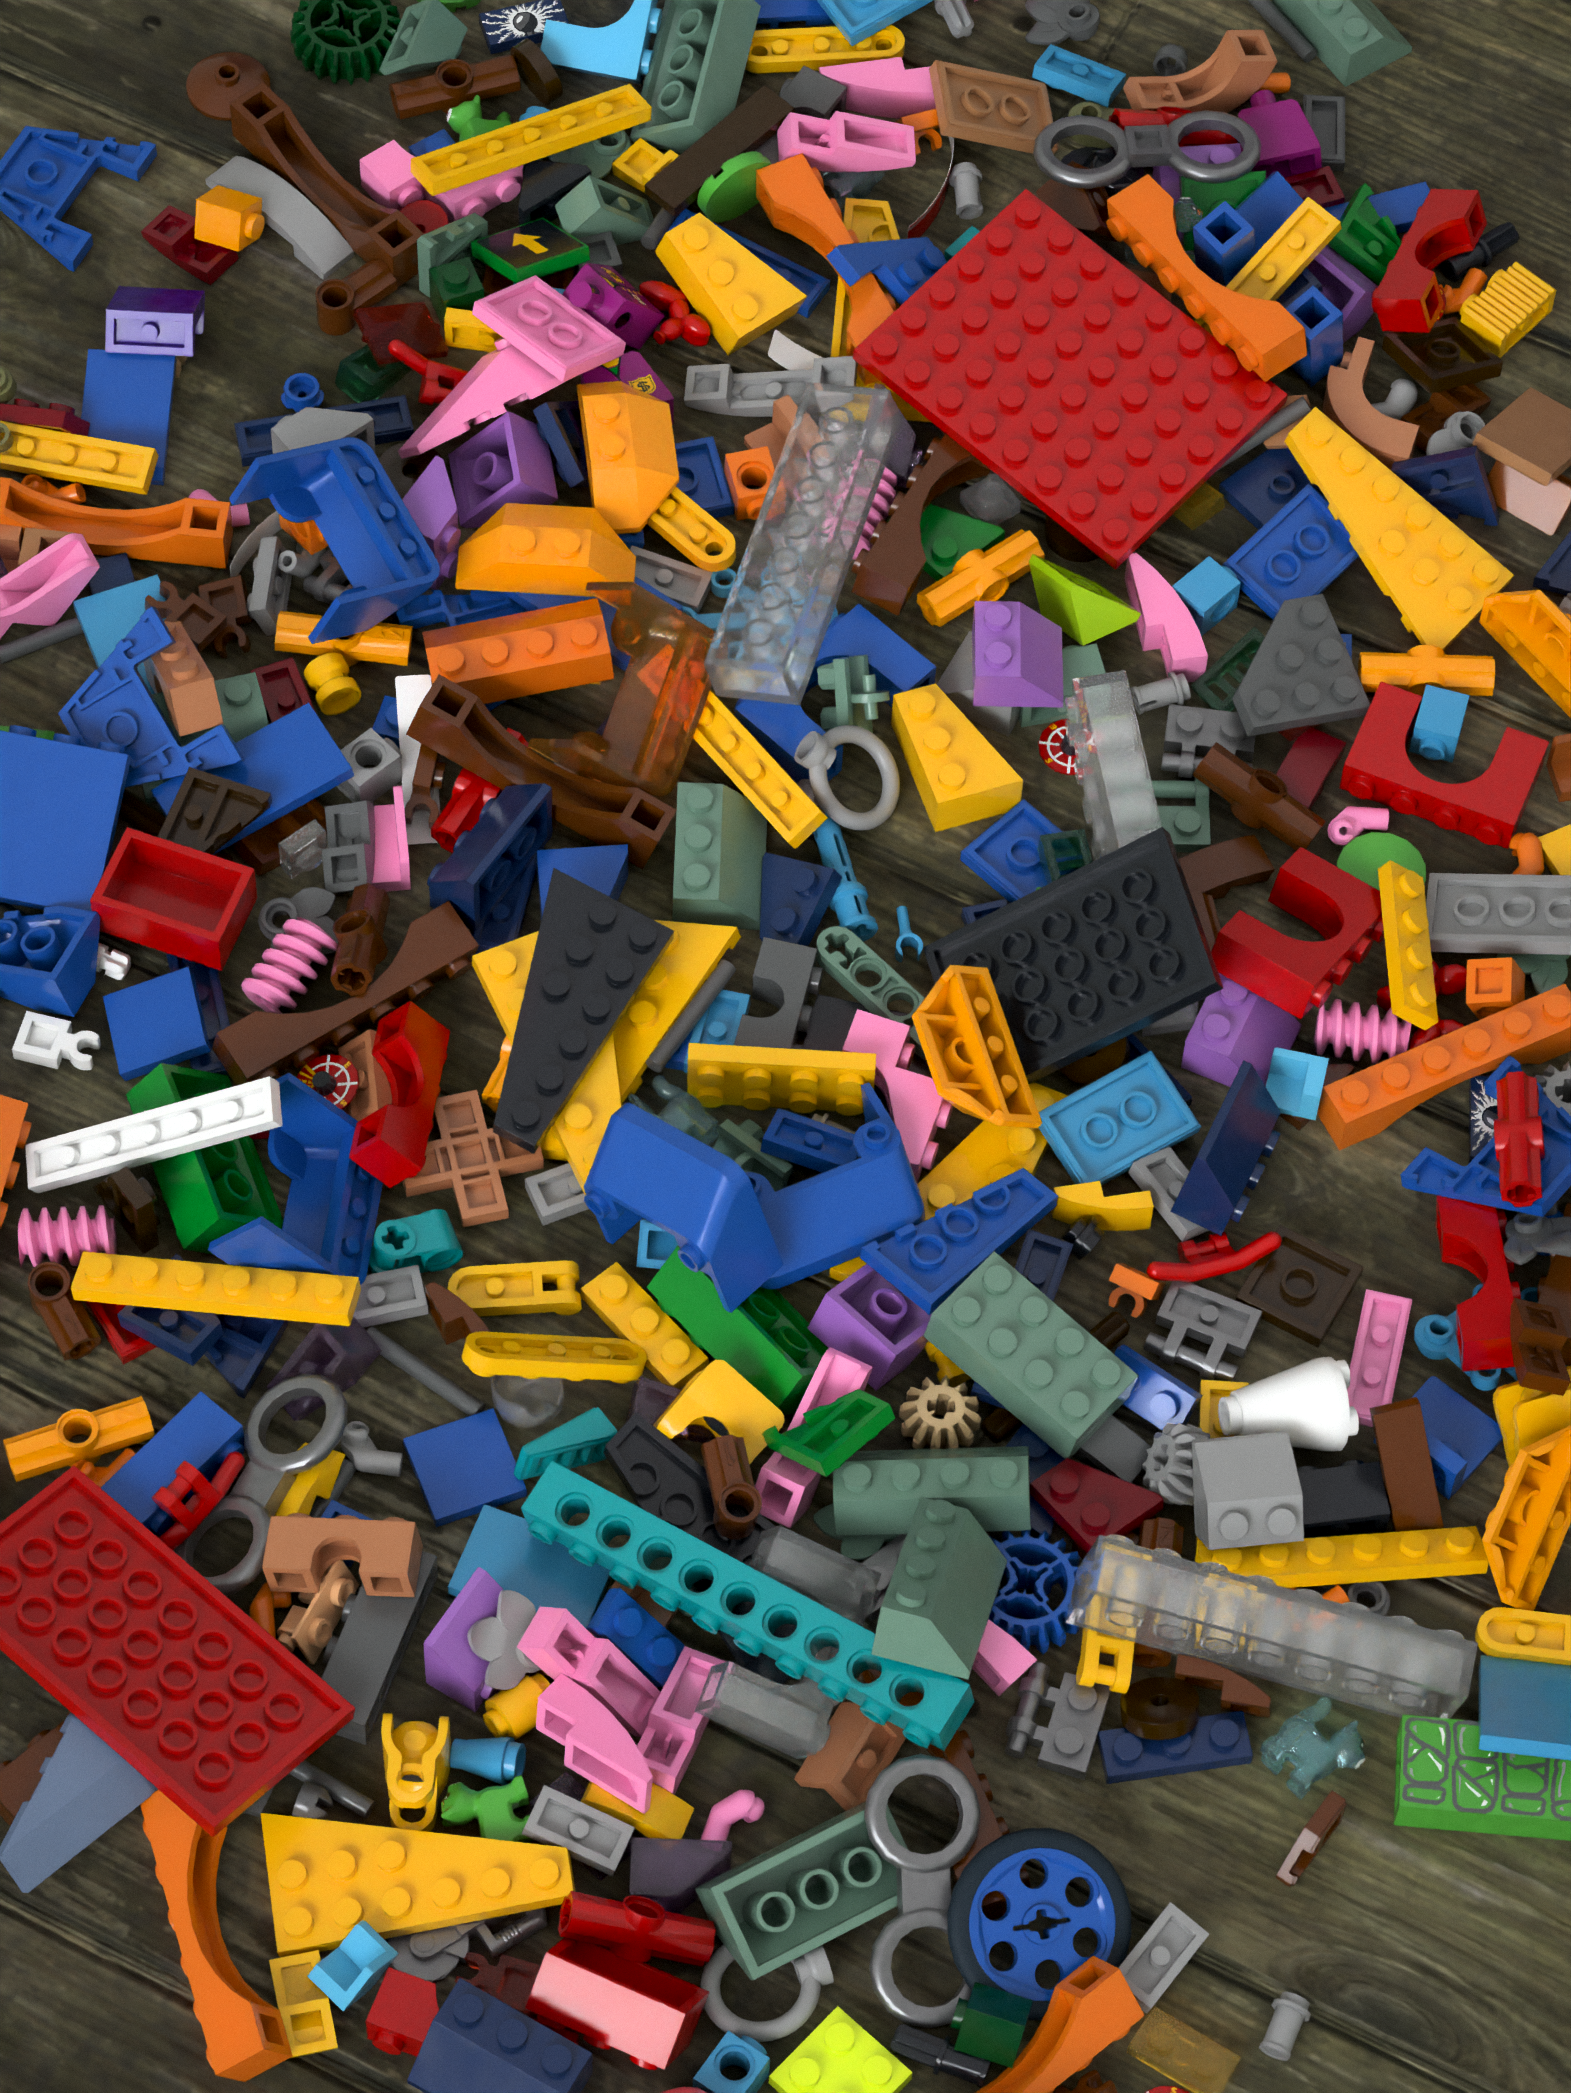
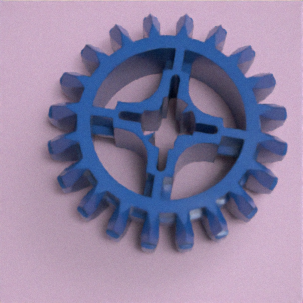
[989,1529,1089,1655]

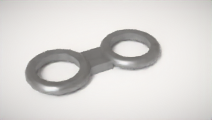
[1033,110,1261,189]
[174,1374,347,1596]
[864,1754,981,2028]

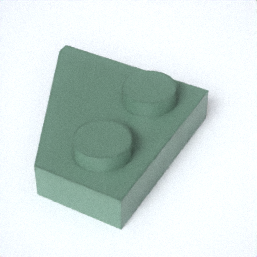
[417,213,488,298]

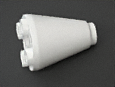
[1218,1357,1359,1452]

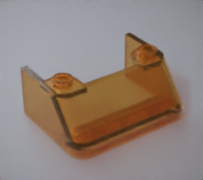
[528,582,723,796]

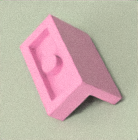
[372,786,411,892]

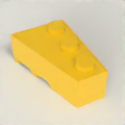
[655,212,807,356]
[891,683,1023,832]

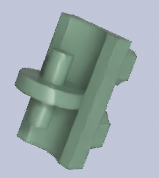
[817,655,890,733]
[713,1119,797,1191]

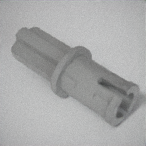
[934,0,974,38]

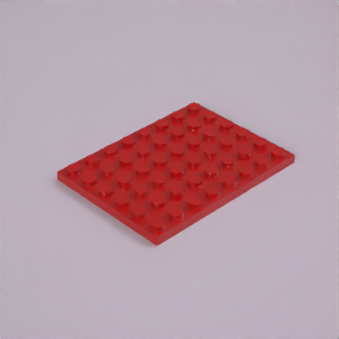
[853,189,1288,570]

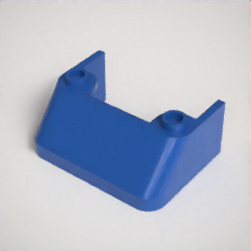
[229,437,440,644]
[208,1073,383,1285]
[745,1082,925,1289]
[584,1103,784,1313]

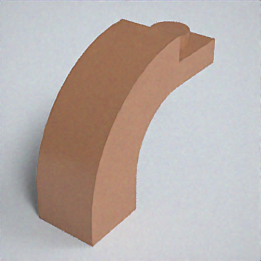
[1123,30,1278,113]
[1323,336,1419,470]

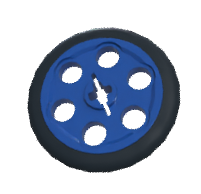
[947,1828,1132,2020]

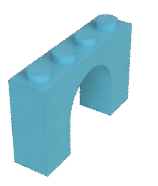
[541,0,662,84]

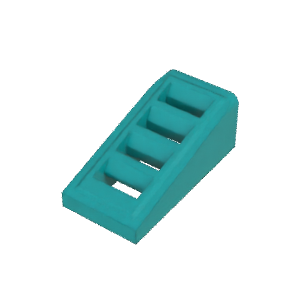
[513,1407,618,1480]

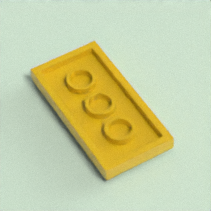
[687,1043,876,1116]

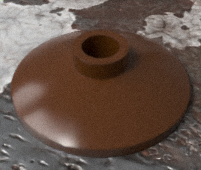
[186,52,270,121]

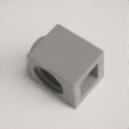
[336,728,402,802]

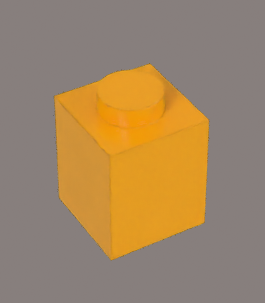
[194,185,264,252]

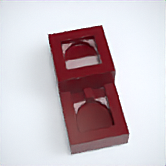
[141,205,239,285]
[1276,726,1347,809]

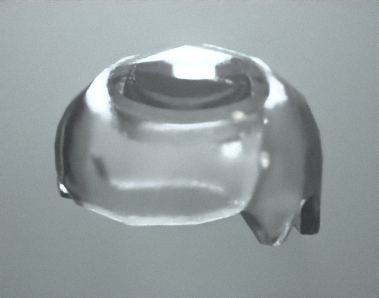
[491,1375,565,1428]

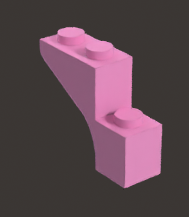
[360,140,523,223]
[0,533,100,639]
[842,1009,953,1183]
[755,1347,873,1528]

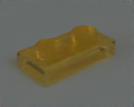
[1127,2006,1241,2093]

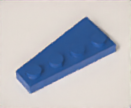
[860,1168,1058,1315]

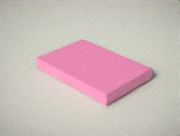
[472,275,626,382]

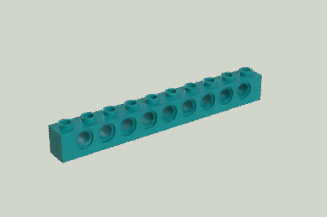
[521,1461,975,1751]

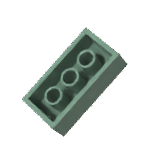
[924,1251,1139,1459]

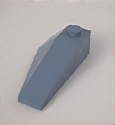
[0,1713,158,1893]

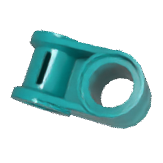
[368,1209,463,1274]

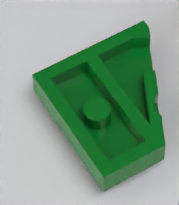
[1327,183,1402,285]
[886,504,1005,581]
[762,1389,895,1477]

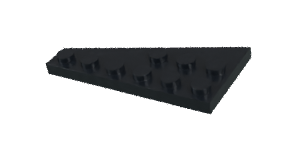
[493,868,674,1154]
[603,1412,860,1707]

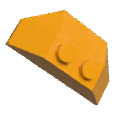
[577,381,679,534]
[455,503,636,599]
[1479,590,1571,718]
[911,965,1042,1128]
[1481,1425,1571,1611]

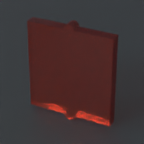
[353,302,449,364]

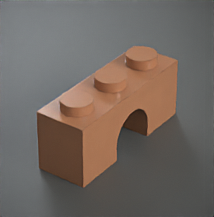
[143,621,224,737]
[262,1513,423,1597]

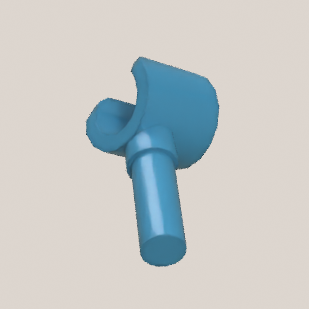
[894,906,923,962]

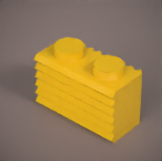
[1459,261,1557,358]

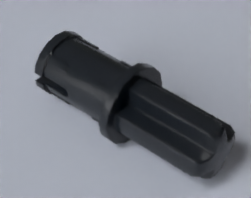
[1440,222,1519,282]
[890,2024,992,2088]

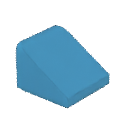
[636,1219,678,1269]

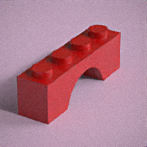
[1371,189,1487,333]
[349,1001,450,1188]
[1436,1196,1521,1372]
[366,1967,579,2057]

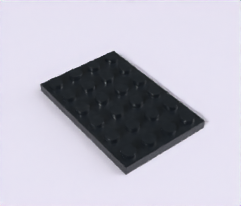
[923,827,1223,1084]

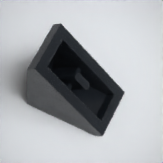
[518,160,591,225]

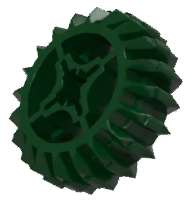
[290,0,401,86]

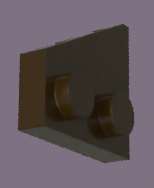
[158,767,272,855]
[93,1166,160,1254]

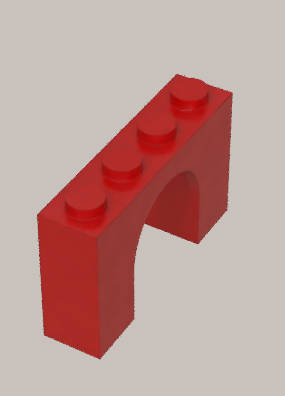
[1339,681,1549,849]
[1211,847,1384,1019]

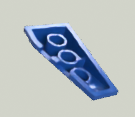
[0,906,101,1017]

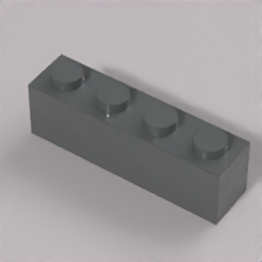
[321,1551,438,1745]

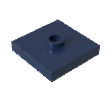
[1218,448,1328,530]

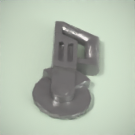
[388,1908,548,1983]

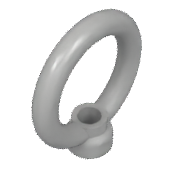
[794,725,900,831]
[700,1944,834,2042]

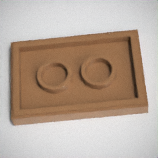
[929,60,1059,154]
[1472,387,1571,487]

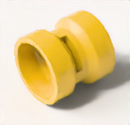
[304,652,362,715]

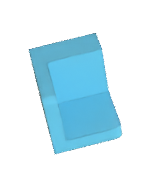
[1266,1047,1329,1120]
[307,1920,399,2011]

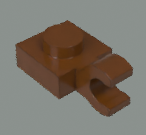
[404,743,447,829]

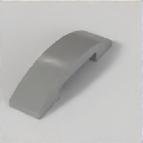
[205,156,354,280]
[684,356,858,417]

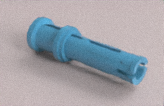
[813,814,878,942]

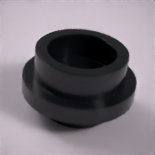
[1061,1216,1105,1260]

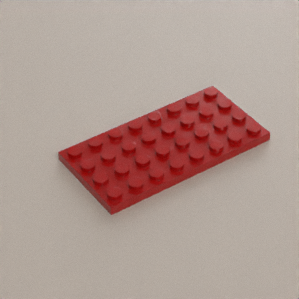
[0,1466,355,1837]

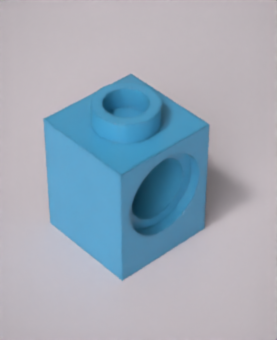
[1172,556,1241,636]
[1409,684,1470,763]
[693,2031,770,2093]

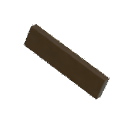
[644,85,795,217]

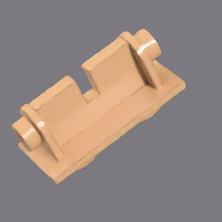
[276,1560,360,1665]

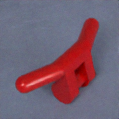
[388,339,469,406]
[1147,1231,1282,1282]
[152,1451,245,1551]

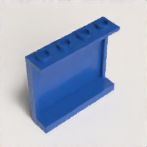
[0,725,136,911]

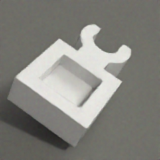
[12,1011,101,1070]

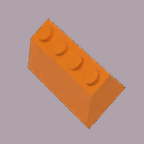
[422,598,614,704]

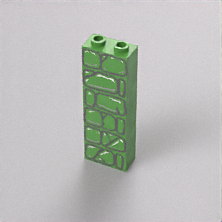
[1394,1715,1571,1841]

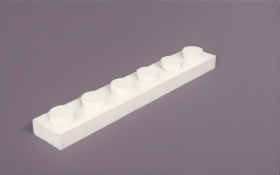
[25,1076,282,1194]

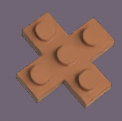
[403,1090,544,1228]

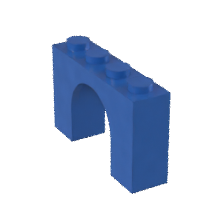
[1193,201,1343,387]
[734,604,936,784]

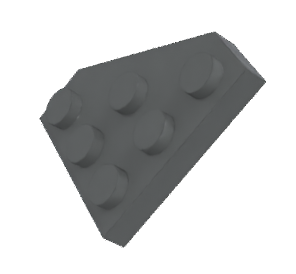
[1232,594,1370,736]

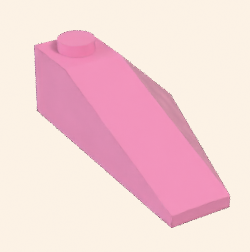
[398,337,568,459]

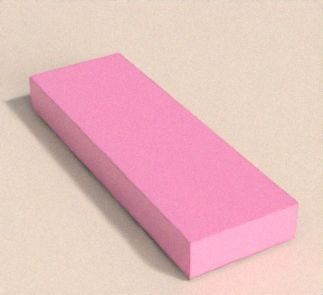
[1347,1289,1413,1427]

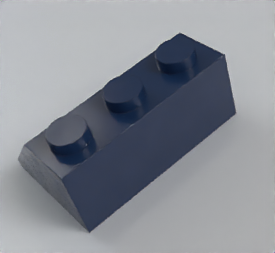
[427,783,552,932]
[1170,1060,1281,1236]
[407,1978,593,2093]

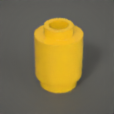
[483,1673,550,1740]

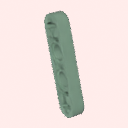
[816,926,926,1060]

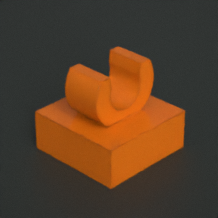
[895,108,942,156]
[1108,1263,1166,1318]

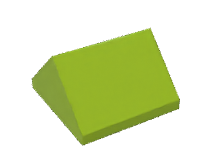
[1029,554,1141,646]

